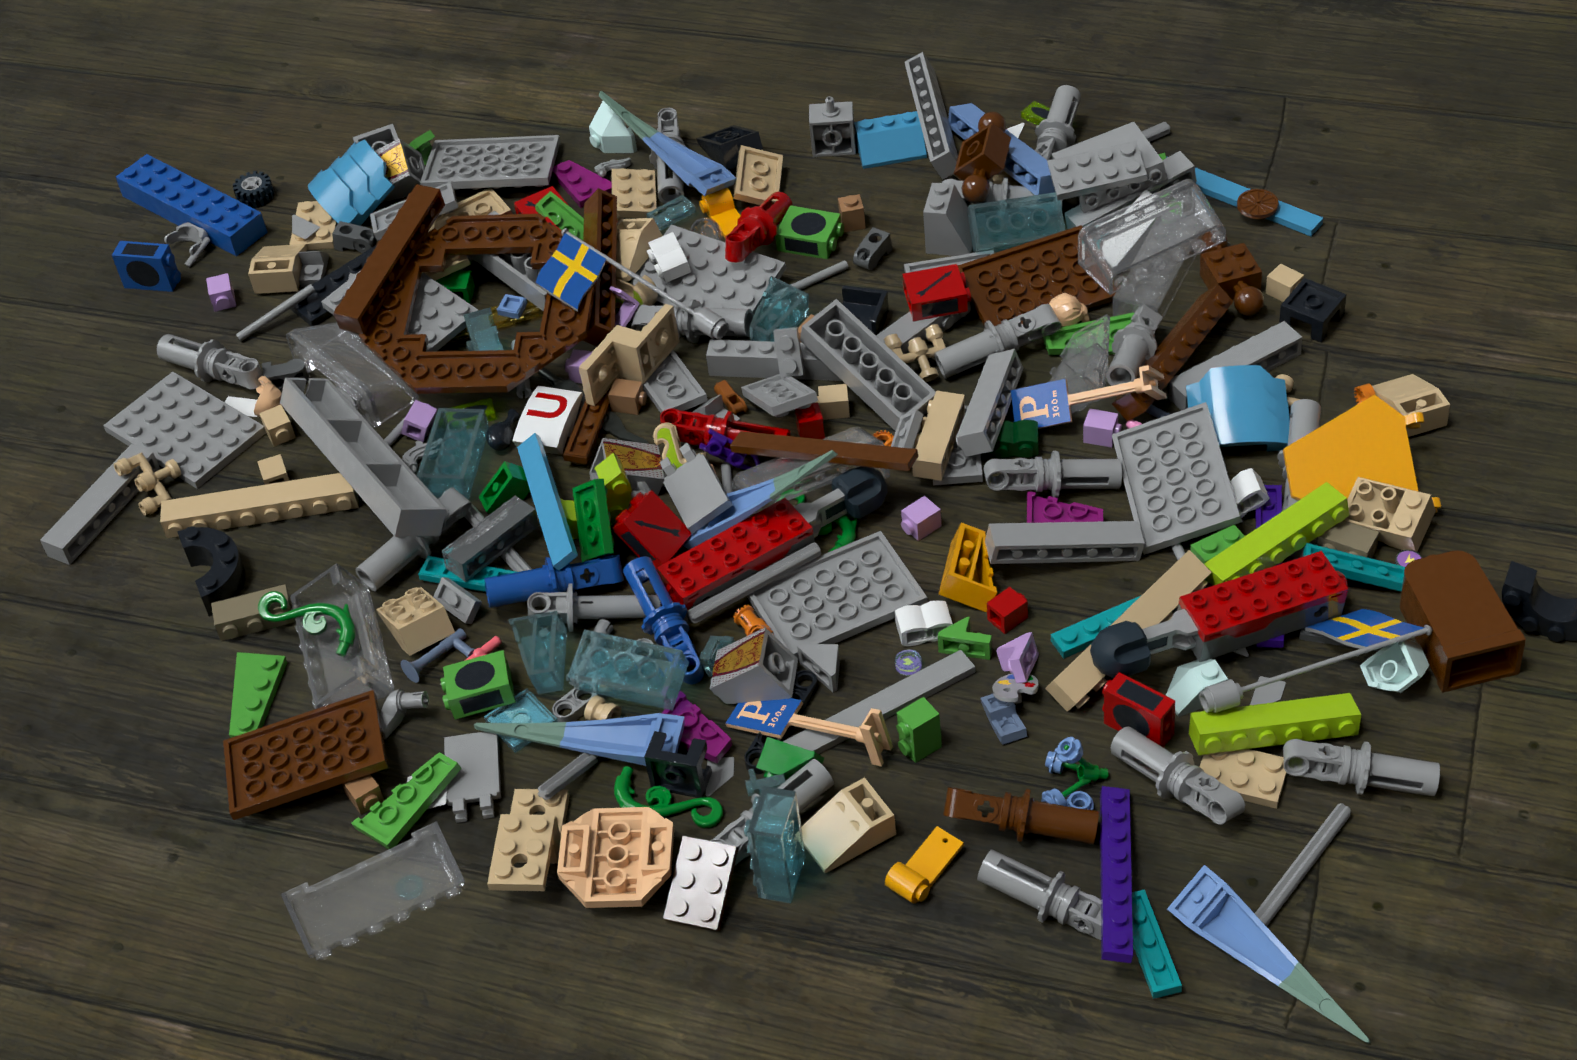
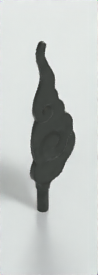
[538,367,649,444]

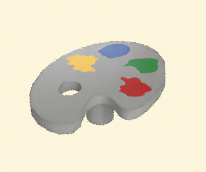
[992,673,1039,704]

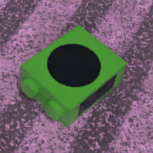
[775,205,844,259]
[440,650,516,719]

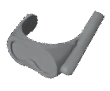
[164,222,210,268]

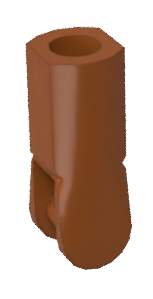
[714,380,748,416]

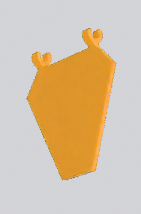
[1283,395,1441,513]

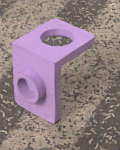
[609,286,640,327]

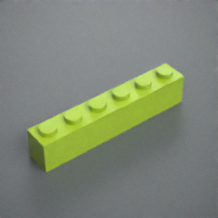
[1204,482,1350,586]
[1189,693,1361,755]

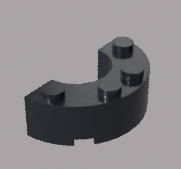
[177,526,246,617]
[1502,561,1577,642]

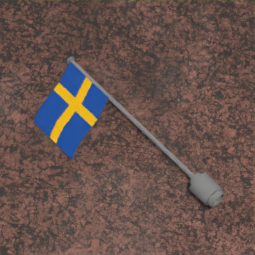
[536,228,728,340]
[1199,609,1432,713]

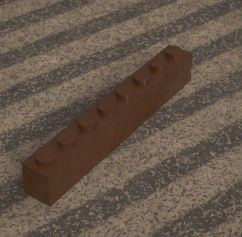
[333,184,445,334]
[582,188,617,347]
[1112,284,1234,422]

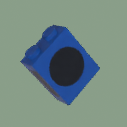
[112,241,181,292]

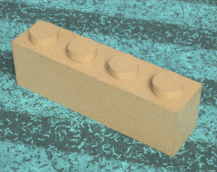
[912,391,965,481]

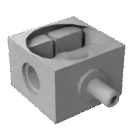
[809,96,856,157]

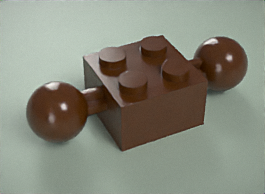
[954,112,1011,203]
[1198,228,1264,316]

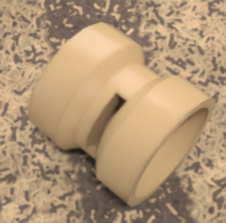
[584,695,621,721]

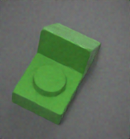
[409,130,435,165]
[938,617,992,660]

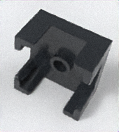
[1279,278,1347,343]
[644,731,712,798]

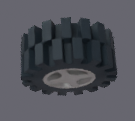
[233,171,275,209]

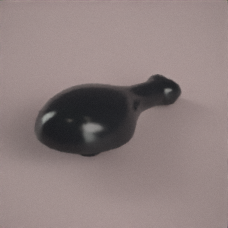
[486,409,520,451]

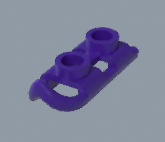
[699,429,760,474]

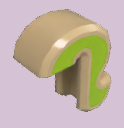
[615,275,658,309]
[653,423,708,469]

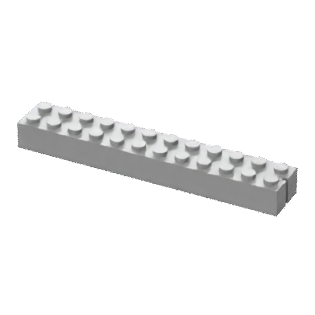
[280,378,447,538]

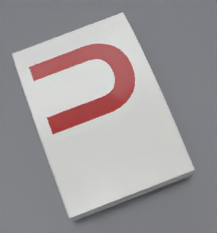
[512,386,583,455]

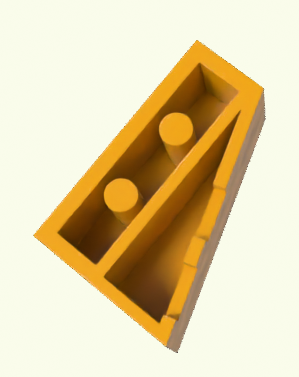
[939,522,997,613]

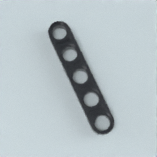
[744,670,818,775]

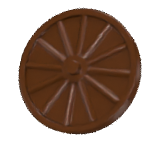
[1237,189,1279,219]

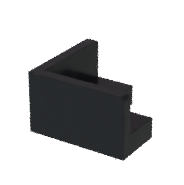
[842,285,889,335]

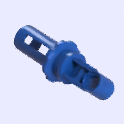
[484,555,624,608]
[623,556,704,684]

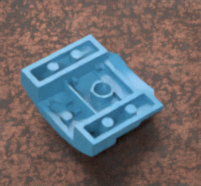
[308,140,395,226]
[1186,365,1290,451]

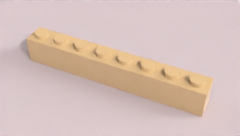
[160,473,359,538]
[1045,550,1211,712]

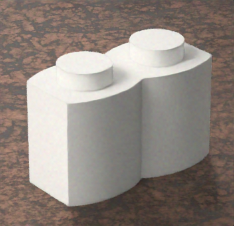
[647,232,691,283]
[1230,468,1269,518]
[895,601,953,646]

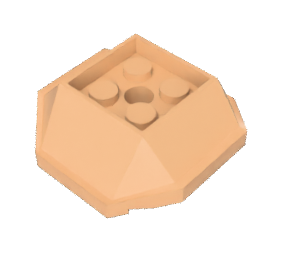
[557,807,674,908]

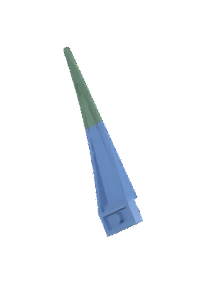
[599,91,736,196]
[683,450,838,550]
[474,713,685,766]
[1167,865,1371,1044]

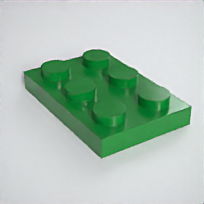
[572,478,614,562]

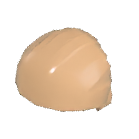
[1049,293,1090,326]
[254,376,283,417]

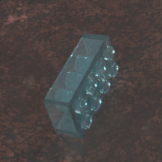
[967,192,1065,253]
[417,408,489,499]
[567,629,689,711]
[744,786,806,904]

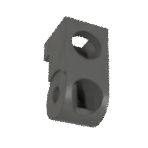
[332,221,377,253]
[853,227,893,270]
[262,359,309,391]

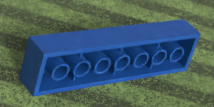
[116,154,267,256]

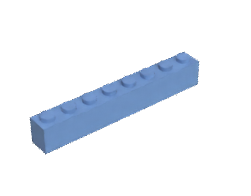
[948,103,1056,197]

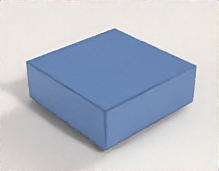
[497,294,527,319]

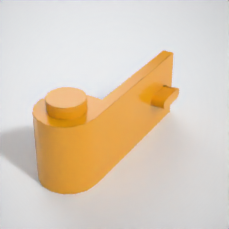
[699,188,741,239]
[885,826,964,904]

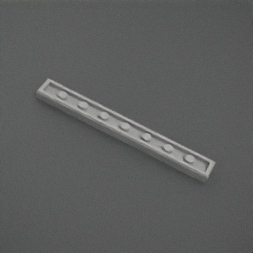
[783,650,975,754]

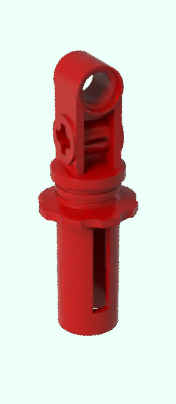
[725,192,793,263]
[660,408,791,450]

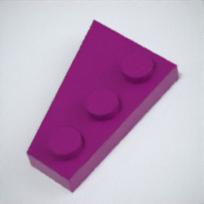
[552,160,612,208]
[1027,491,1103,523]
[662,690,732,764]

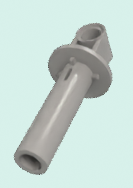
[527,583,660,632]

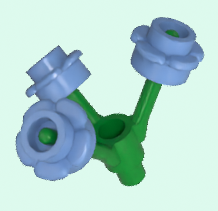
[1041,737,1108,806]

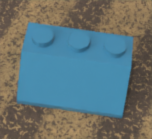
[854,111,927,169]

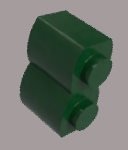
[989,420,1039,459]

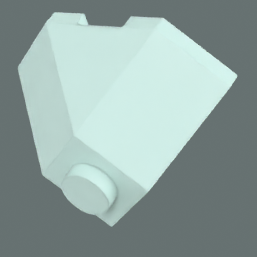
[589,101,637,153]
[1360,639,1429,693]
[1166,659,1228,717]

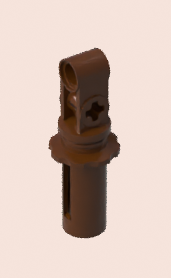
[943,787,1099,845]

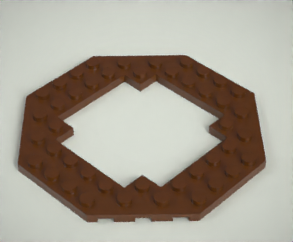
[359,214,597,394]

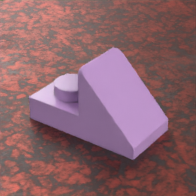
[997,632,1039,683]

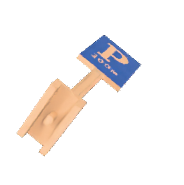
[1011,365,1167,429]
[725,698,893,767]

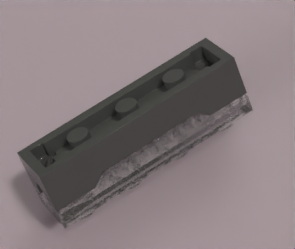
[442,496,539,582]

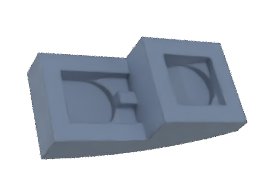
[980,694,1027,745]

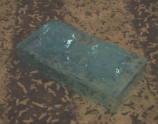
[646,195,696,231]

